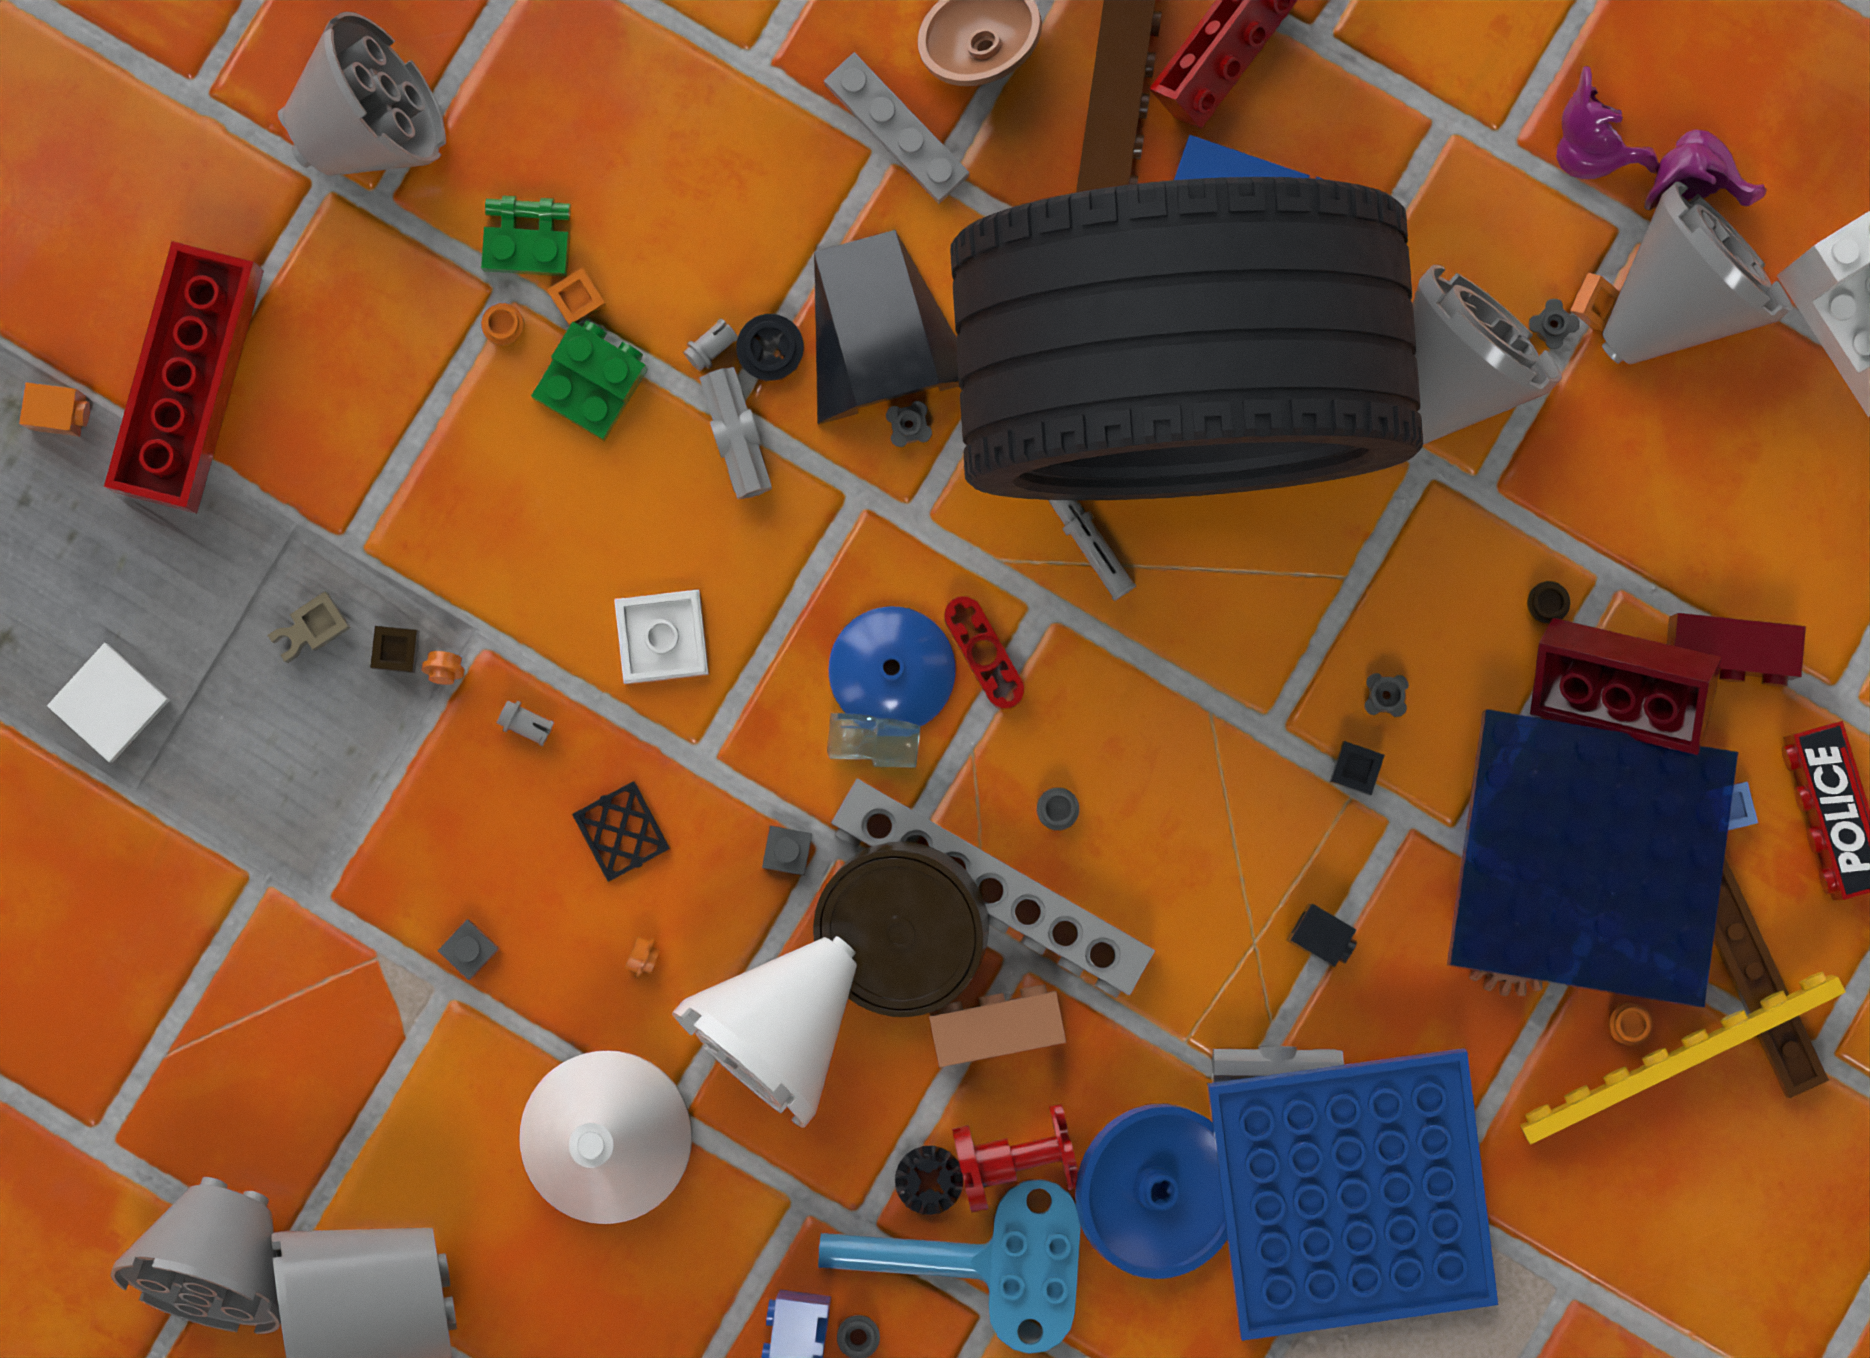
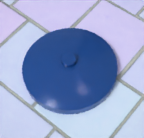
[1075,1104,1227,1279]

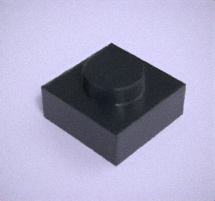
[1329,741,1385,796]

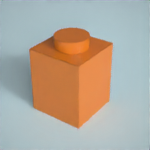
[19,382,90,437]

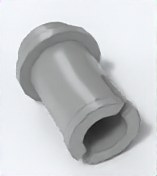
[683,318,738,371]
[497,701,554,746]

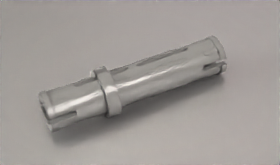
[1048,500,1136,601]

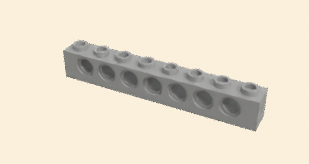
[831,779,1155,998]

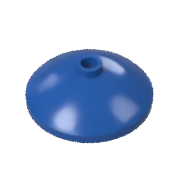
[828,606,956,734]

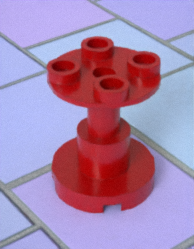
[952,1103,1078,1213]

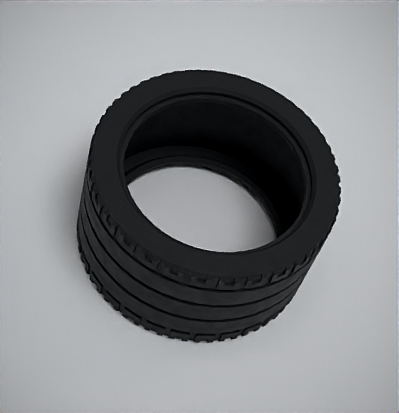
[950,177,1423,500]

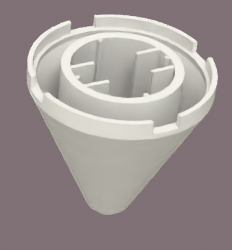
[672,936,857,1128]
[519,1050,692,1224]

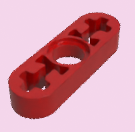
[944,596,1024,710]

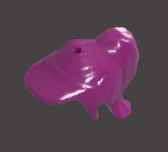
[1556,66,1659,179]
[1644,129,1767,211]

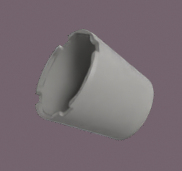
[271,1227,457,1358]

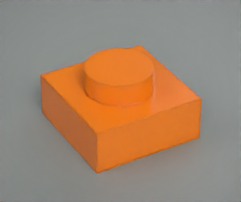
[547,268,606,326]
[1570,273,1620,331]

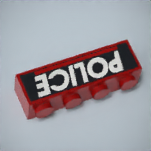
[1781,721,1870,901]

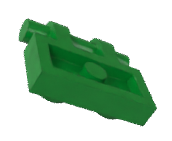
[481,195,571,277]

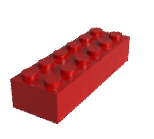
[104,241,264,514]

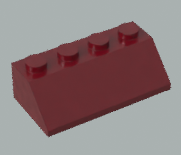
[1530,618,1722,755]

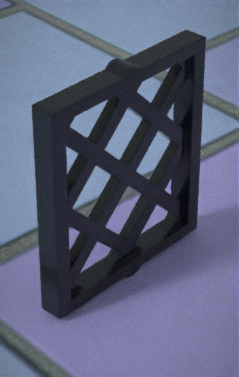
[572,781,670,882]

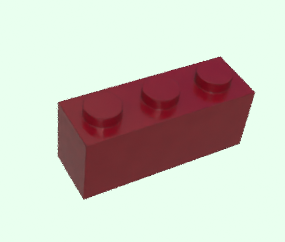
[1667,613,1806,687]

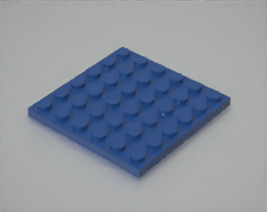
[1207,1048,1498,1341]

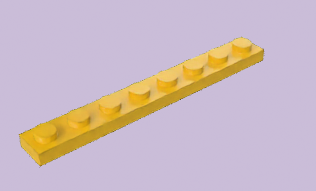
[1520,972,1846,1145]

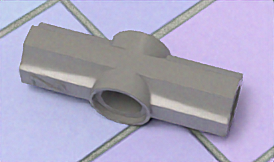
[700,367,772,500]
[1212,1046,1344,1083]

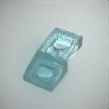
[827,713,920,767]

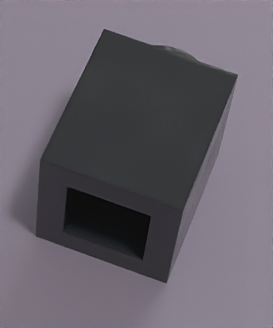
[1287,903,1357,967]

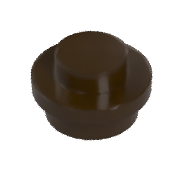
[1527,581,1570,624]

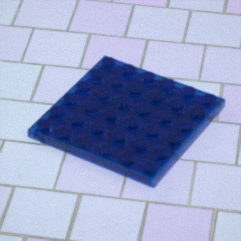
[1447,709,1738,1008]

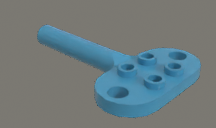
[818,1179,1081,1354]

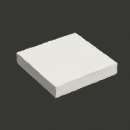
[614,589,709,684]
[47,643,170,763]

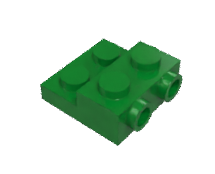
[531,320,648,441]

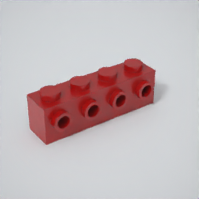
[1149,0,1298,129]

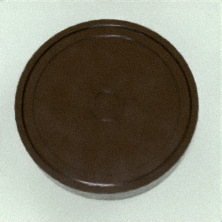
[813,841,989,1017]

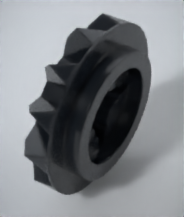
[736,314,804,382]
[895,1146,963,1215]

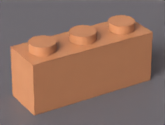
[929,984,1066,1068]

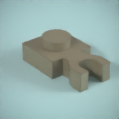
[267,591,351,663]

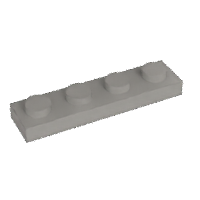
[824,52,969,204]

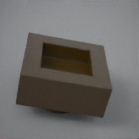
[370,626,420,673]

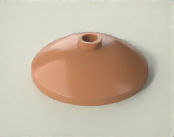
[918,0,1042,86]

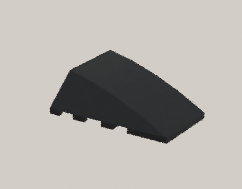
[814,230,959,425]

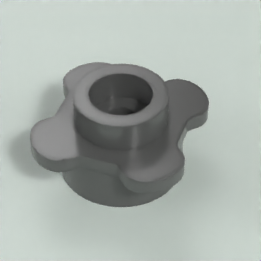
[1528,299,1580,349]
[886,401,932,447]
[1364,673,1409,717]

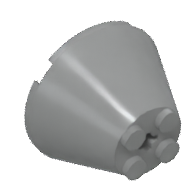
[278,12,446,176]
[111,1177,281,1334]

